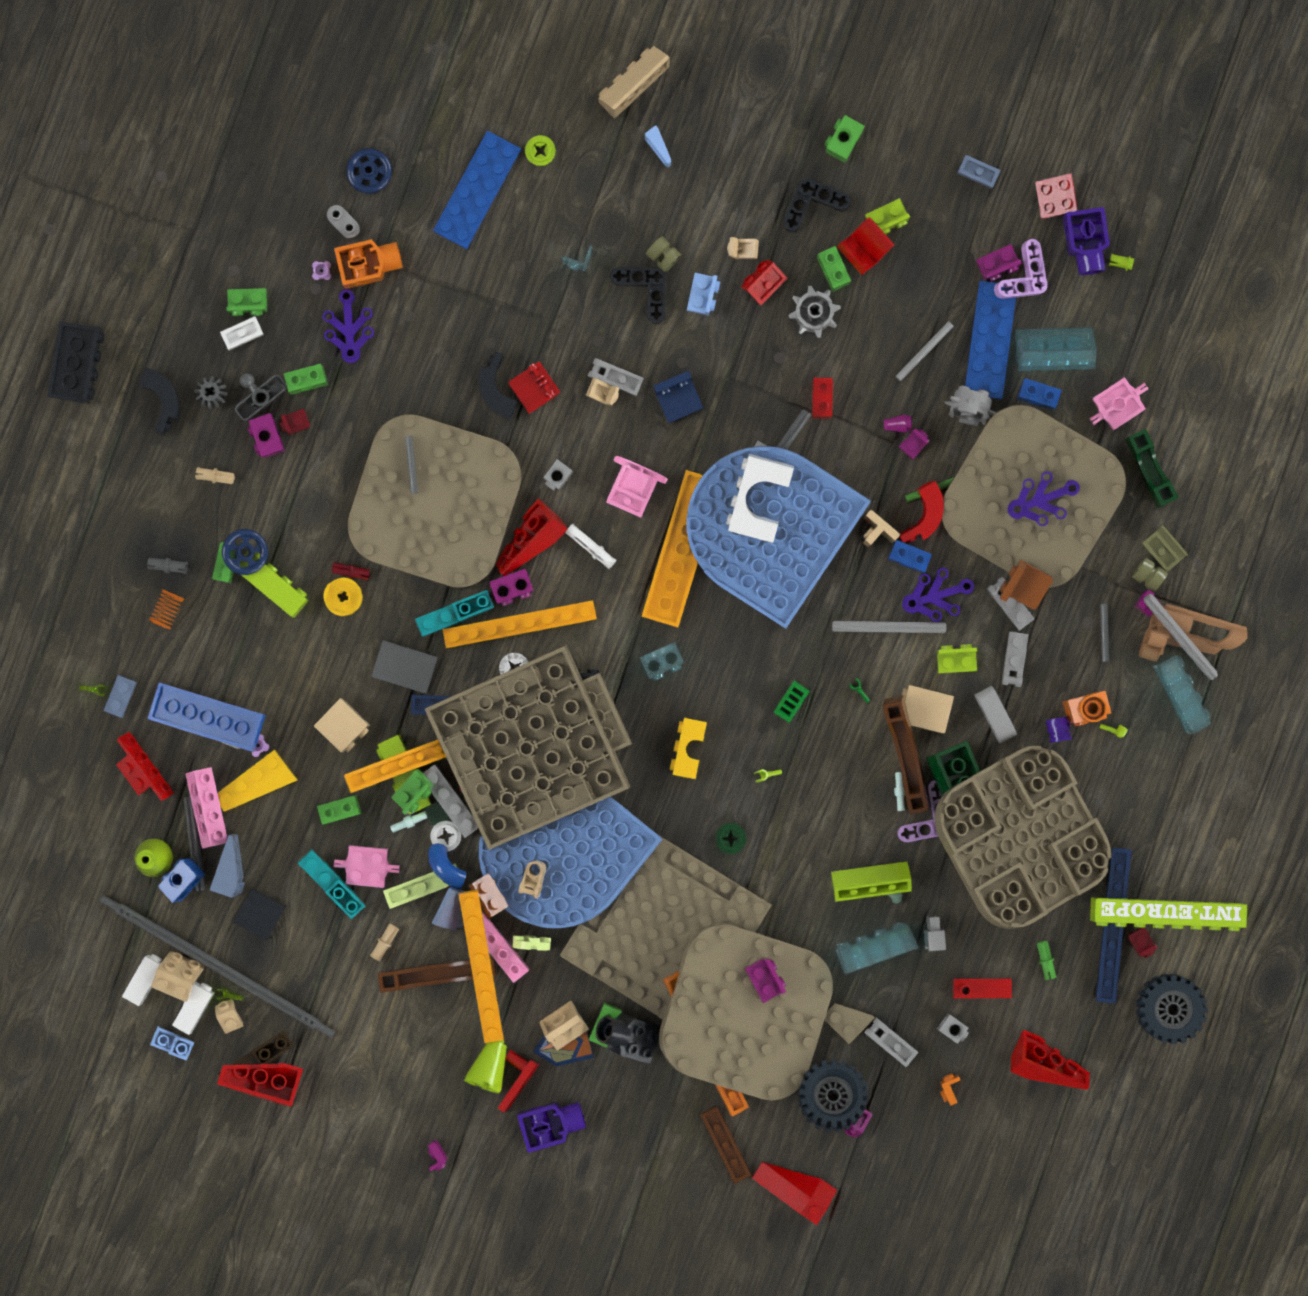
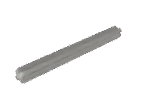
[1144,594,1218,680]
[832,621,946,633]

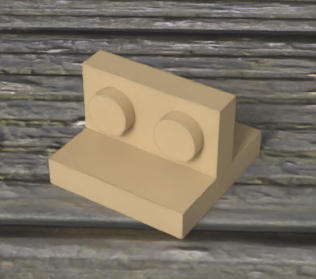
[863,510,900,547]
[539,1001,589,1051]

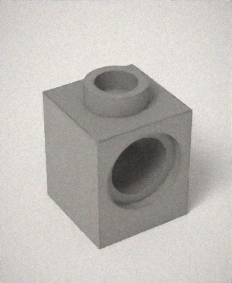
[543,459,573,491]
[937,1013,969,1044]

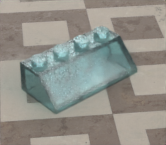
[1015,327,1097,371]
[1153,655,1211,734]
[835,922,918,974]

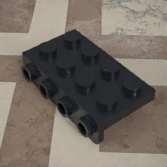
[47,322,105,404]

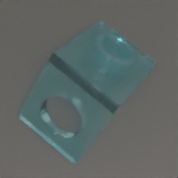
[561,245,593,271]

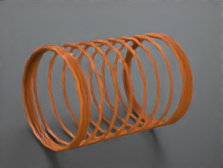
[149,589,184,630]

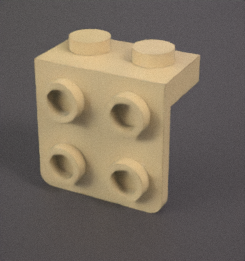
[151,951,205,1002]

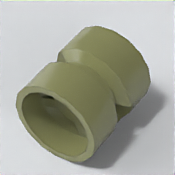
[646,236,682,272]
[1131,557,1168,593]

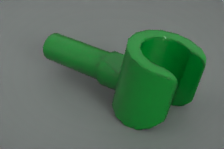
[849,678,870,703]

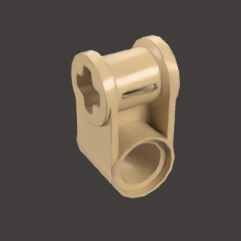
[518,860,546,899]

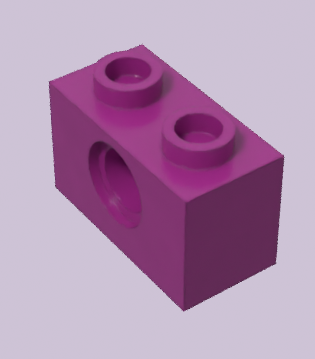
[247,413,285,459]

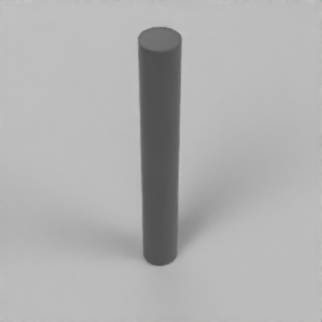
[405,436,418,494]
[1100,604,1109,662]

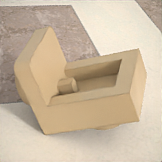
[727,237,759,259]
[586,378,619,406]
[215,999,243,1034]

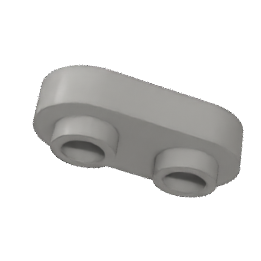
[327,205,360,239]

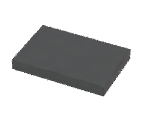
[372,640,438,694]

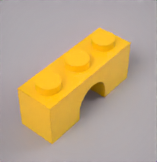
[670,718,707,779]

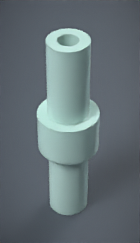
[894,772,905,811]
[390,811,428,833]

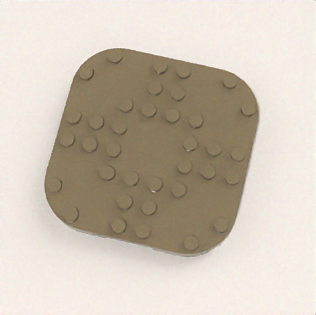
[942,405,1126,588]
[348,415,522,588]
[935,746,1111,929]
[659,924,833,1100]

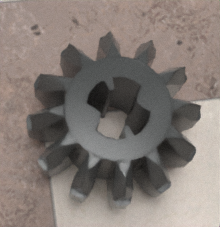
[194,376,228,409]

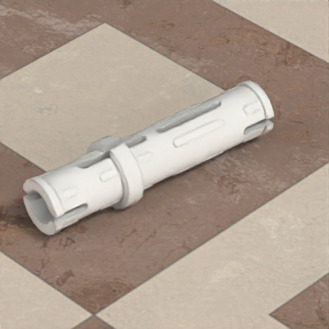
[565,524,617,569]

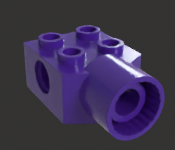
[1063,207,1110,275]
[517,1102,586,1153]

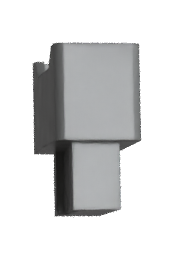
[923,916,946,951]

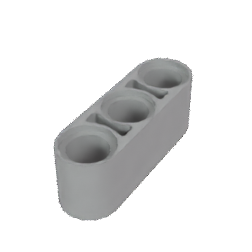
[974,686,1017,744]

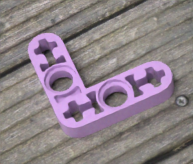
[994,239,1047,299]
[897,780,942,842]

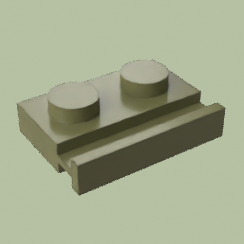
[1141,526,1188,572]

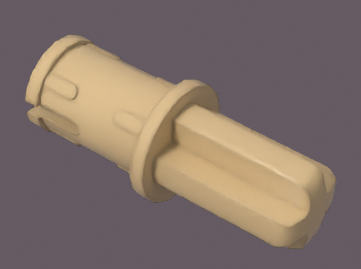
[195,467,235,484]
[370,924,399,962]

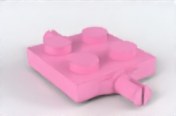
[1090,377,1148,430]
[334,845,400,888]

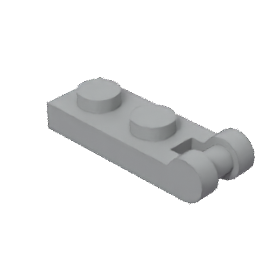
[587,358,644,396]
[987,577,1034,631]
[1002,632,1029,687]
[864,1017,918,1067]

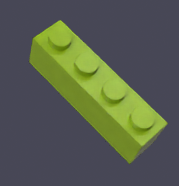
[240,550,309,618]
[376,735,432,814]
[831,862,912,902]

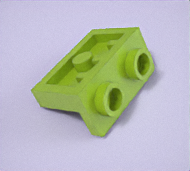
[865,198,910,234]
[937,644,977,673]

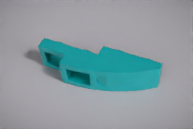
[415,590,494,637]
[298,849,365,919]

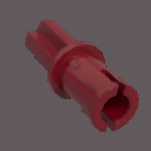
[331,562,370,581]

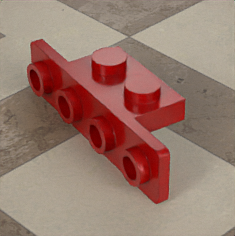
[116,732,174,801]

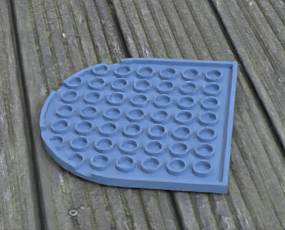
[686,446,871,629]
[479,796,663,928]

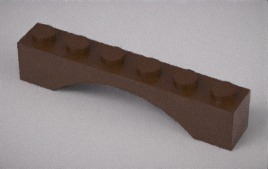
[882,695,931,814]
[378,956,497,993]

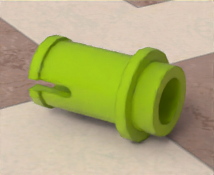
[1109,254,1134,271]

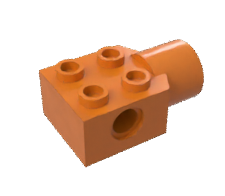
[334,239,403,289]
[1062,691,1111,726]

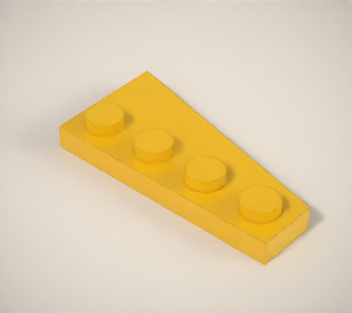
[217,750,298,812]

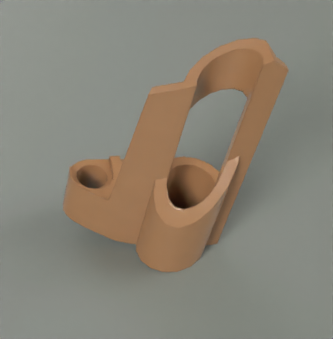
[1139,604,1248,662]

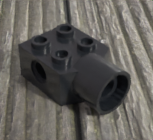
[596,1012,661,1064]

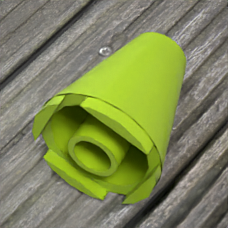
[134,839,173,877]
[464,1040,507,1094]

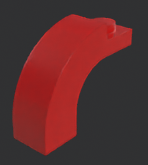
[898,480,944,544]

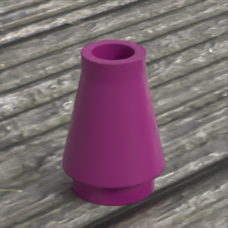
[884,414,912,433]

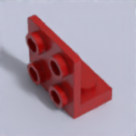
[837,217,894,275]

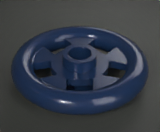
[346,148,392,194]
[222,529,268,575]

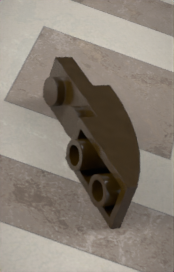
[217,1030,294,1089]

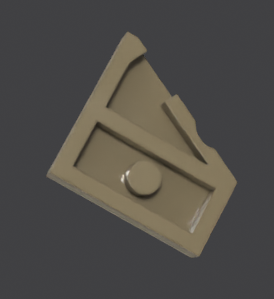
[824,1003,875,1044]

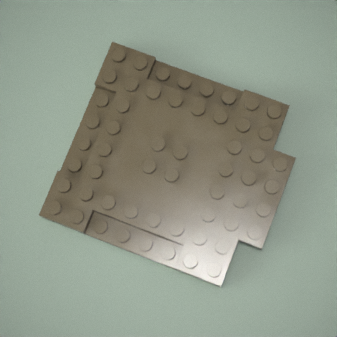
[425,645,632,850]

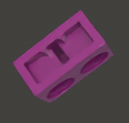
[489,569,534,606]

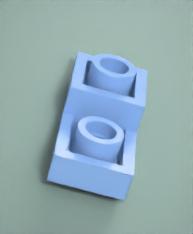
[150,1026,194,1061]

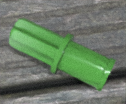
[1037,941,1057,980]

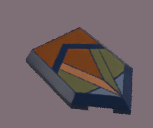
[533,1020,594,1066]

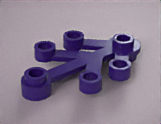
[323,289,374,363]
[1007,471,1080,526]
[902,568,974,622]

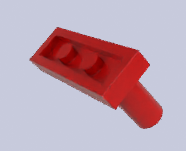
[953,978,1012,998]
[498,1050,540,1113]

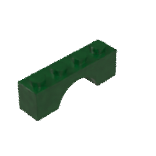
[1125,429,1179,508]

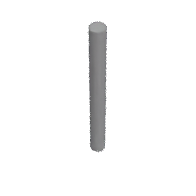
[896,321,954,381]

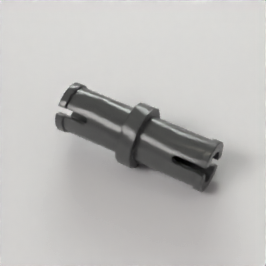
[147,557,188,574]

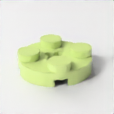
[512,935,551,950]

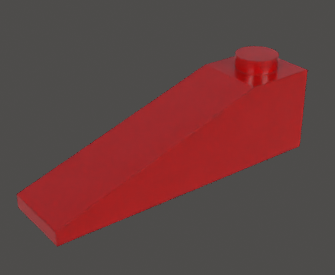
[1010,1030,1090,1090]
[752,1162,837,1225]

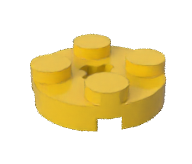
[324,578,363,616]

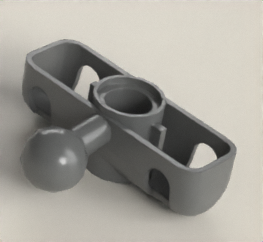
[235,373,287,421]

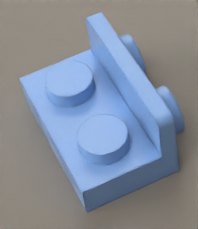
[687,273,720,316]

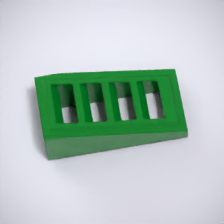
[773,681,810,723]

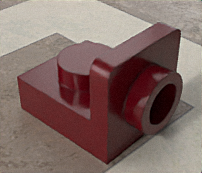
[279,409,311,435]
[1127,927,1158,958]

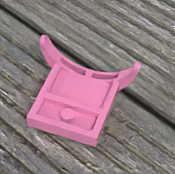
[606,456,667,518]

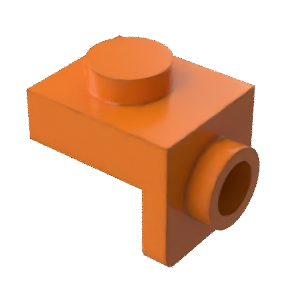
[940,1073,960,1106]

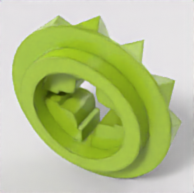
[525,135,556,166]

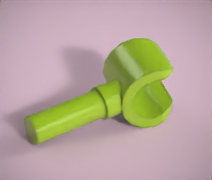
[1100,724,1128,738]
[754,769,782,782]

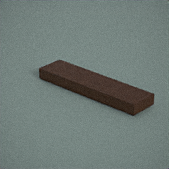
[700,1105,752,1184]

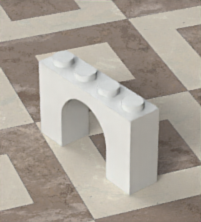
[726,454,794,543]
[122,954,215,1035]

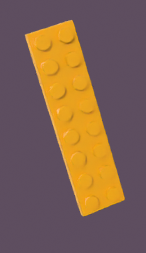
[642,470,703,628]

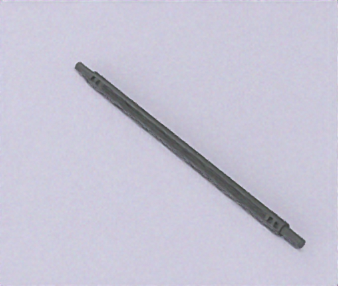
[100,895,336,1038]

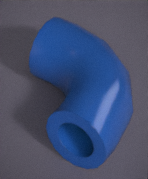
[428,843,466,890]

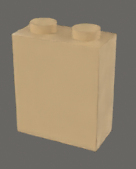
[902,685,954,734]

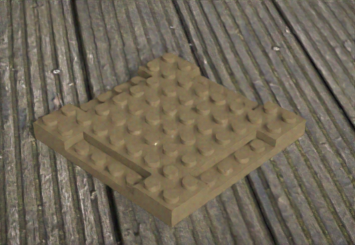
[560,835,772,1019]

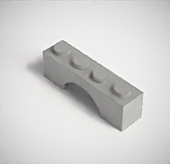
[423,764,478,838]

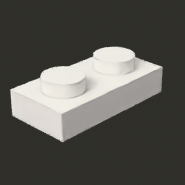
[220,317,264,350]

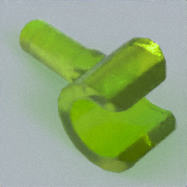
[79,684,106,696]
[215,988,243,1001]

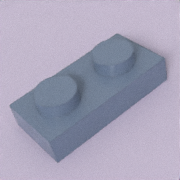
[957,155,1000,189]
[104,675,137,718]

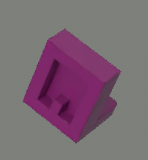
[898,429,929,460]
[1134,590,1160,617]
[428,1139,448,1171]

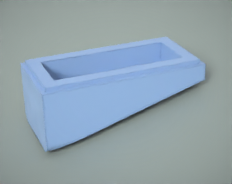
[644,126,671,167]

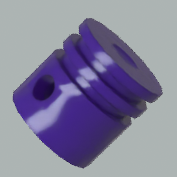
[1046,716,1072,743]

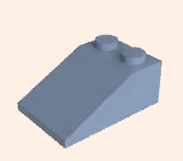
[210,834,245,898]
[432,887,466,931]

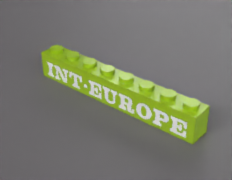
[1090,897,1247,931]

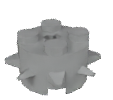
[788,286,841,338]
[945,386,996,426]

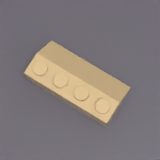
[598,46,670,119]

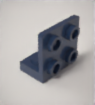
[653,371,703,423]

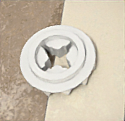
[499,653,528,674]
[430,821,461,851]

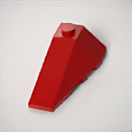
[495,498,567,576]
[217,1063,303,1107]

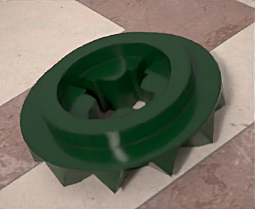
[715,823,746,854]

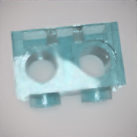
[640,642,684,681]

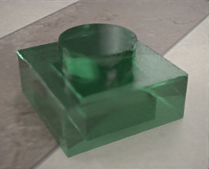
[425,802,450,825]

